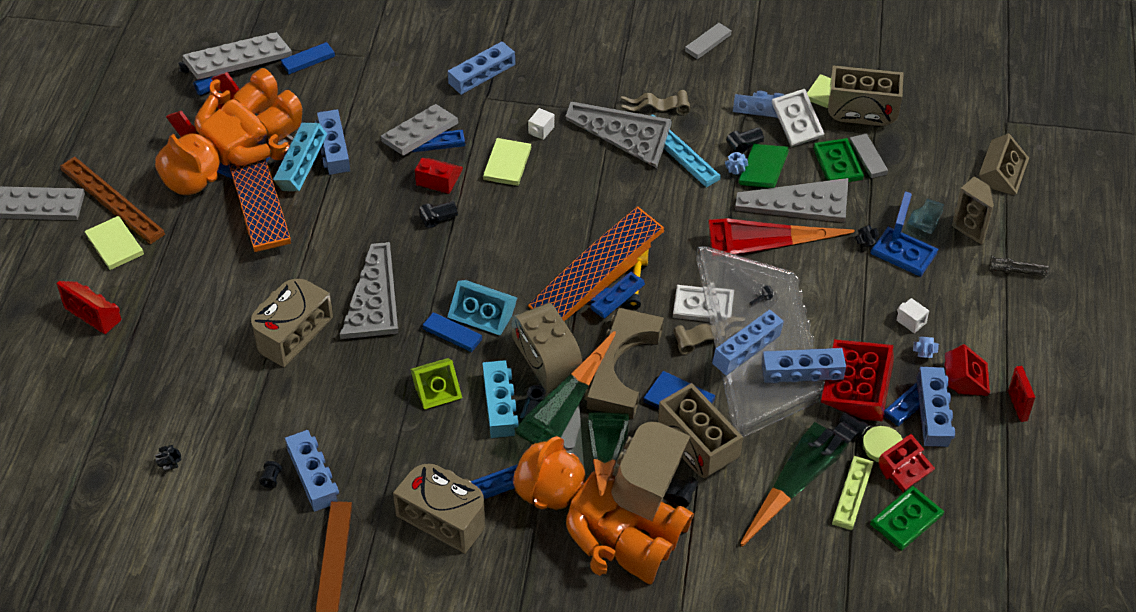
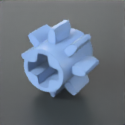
[725,152,748,175]
[913,337,939,358]

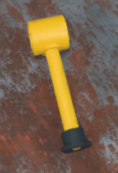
[626,249,649,309]

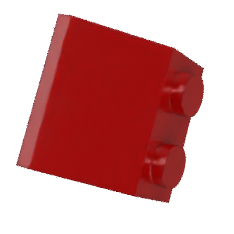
[415,158,463,194]
[944,344,990,396]

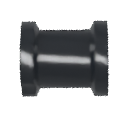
[259,461,282,488]

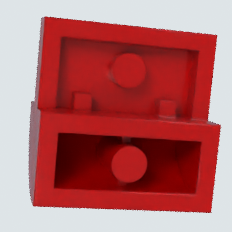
[879,434,935,492]

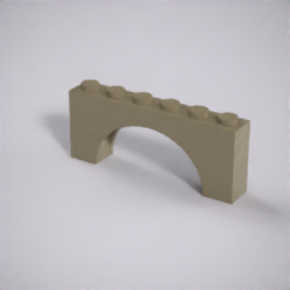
[584,308,664,419]

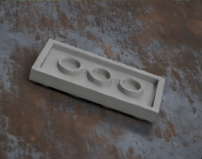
[381,104,458,156]

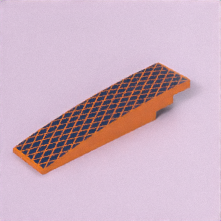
[229,159,291,252]
[528,207,664,321]

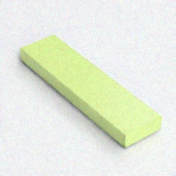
[832,456,874,530]

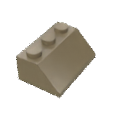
[978,134,1029,195]
[952,176,994,245]

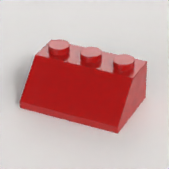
[56,281,121,334]

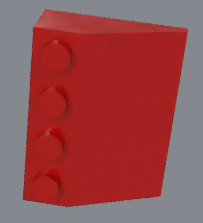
[821,339,894,421]

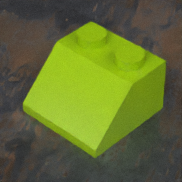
[410,358,462,409]

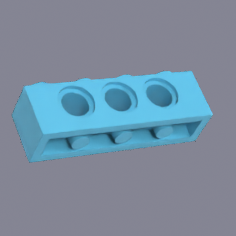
[273,123,327,191]
[483,360,518,438]

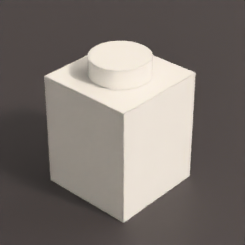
[528,108,554,140]
[896,298,929,333]

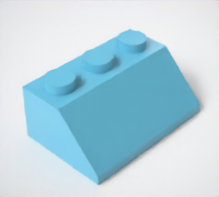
[448,280,517,335]

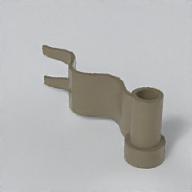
[621,90,690,115]
[673,318,745,355]

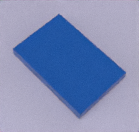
[871,227,938,277]
[644,371,715,409]

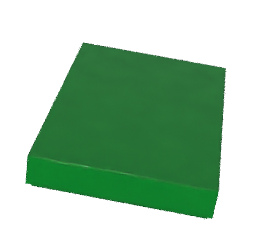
[813,138,864,182]
[739,144,789,188]
[870,486,944,551]

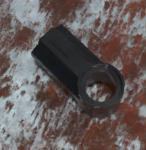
[726,127,764,154]
[418,201,458,228]
[519,385,546,427]

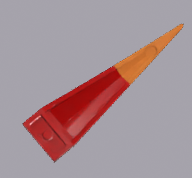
[708,218,855,257]

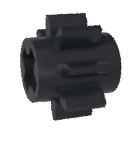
[855,225,879,247]
[155,445,182,471]

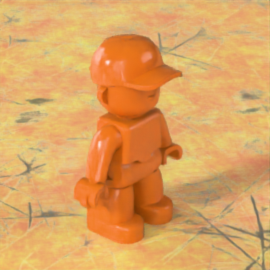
[155,68,302,195]
[513,436,694,585]

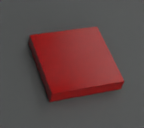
[1008,366,1035,422]

